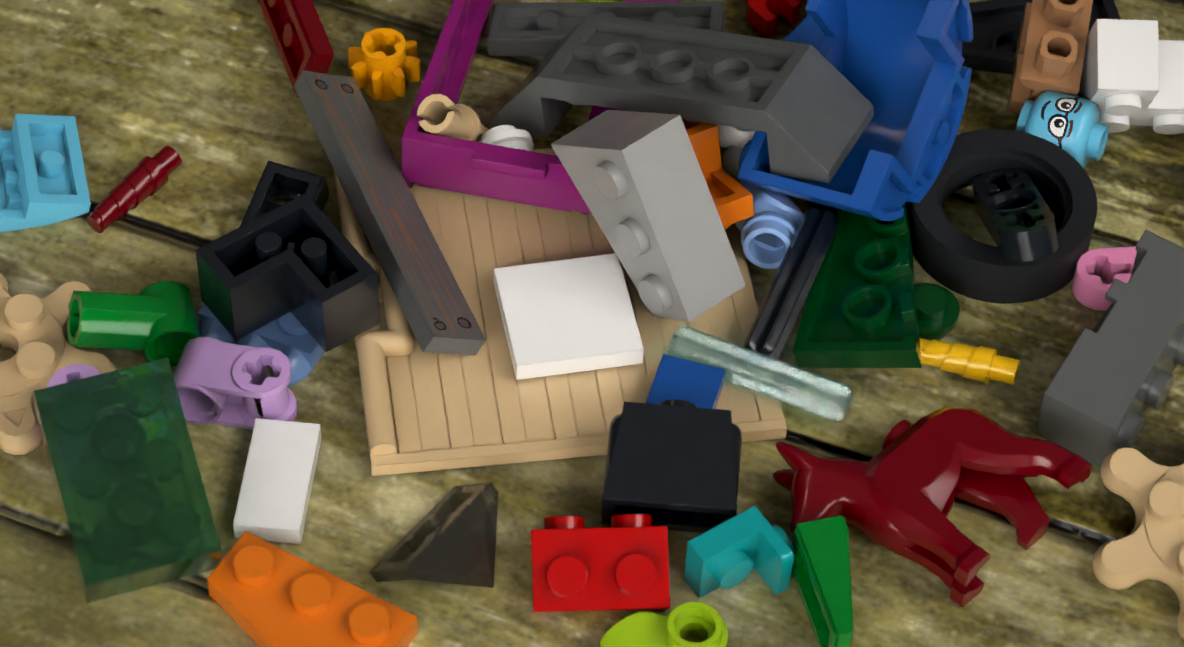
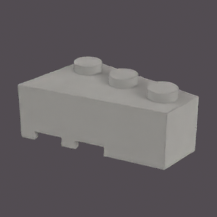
[550,110,746,322]

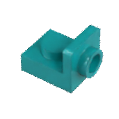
[684,506,795,598]

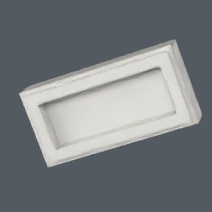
[233,418,322,544]

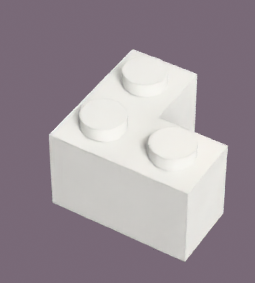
[1077,19,1184,134]

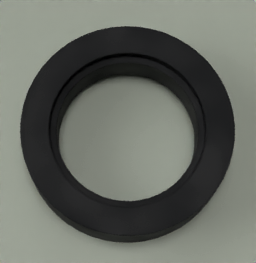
[909,129,1097,304]

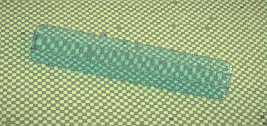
[668,325,853,422]

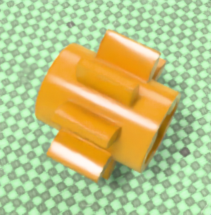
[348,28,421,101]

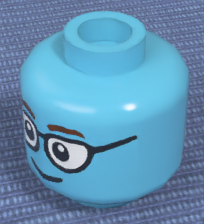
[1016,90,1109,168]

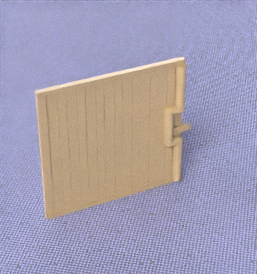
[334,148,787,476]

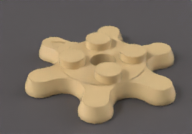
[0,272,118,455]
[1092,447,1184,641]

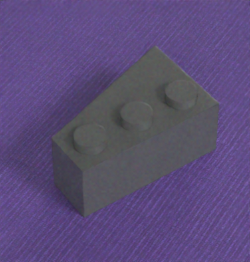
[1035,230,1184,468]

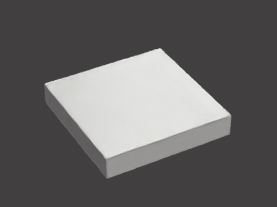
[493,253,644,380]

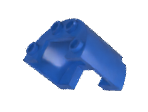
[737,0,974,221]

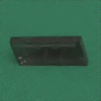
[369,482,498,588]

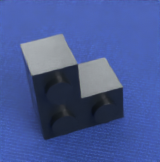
[195,193,380,352]

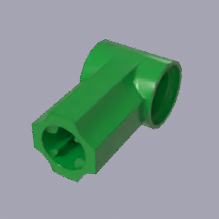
[67,281,201,367]

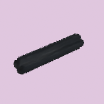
[743,207,838,366]

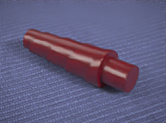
[87,145,182,233]

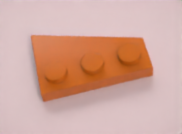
[207,531,418,647]

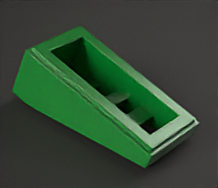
[792,516,854,647]

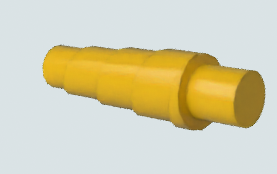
[919,338,1020,385]

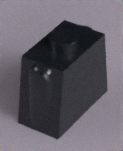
[601,399,742,533]

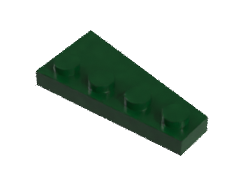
[792,201,922,368]

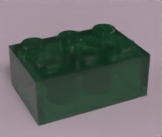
[33,357,222,603]

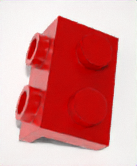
[530,514,670,613]

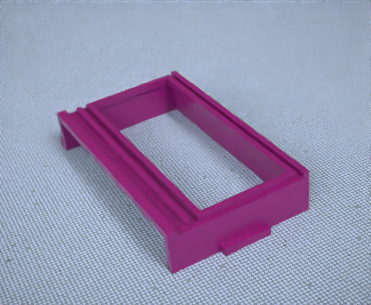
[402,0,684,215]

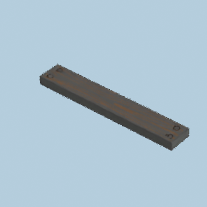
[294,70,486,356]

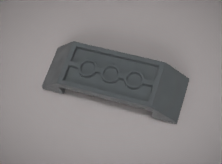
[491,14,874,183]

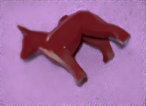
[772,407,1092,607]

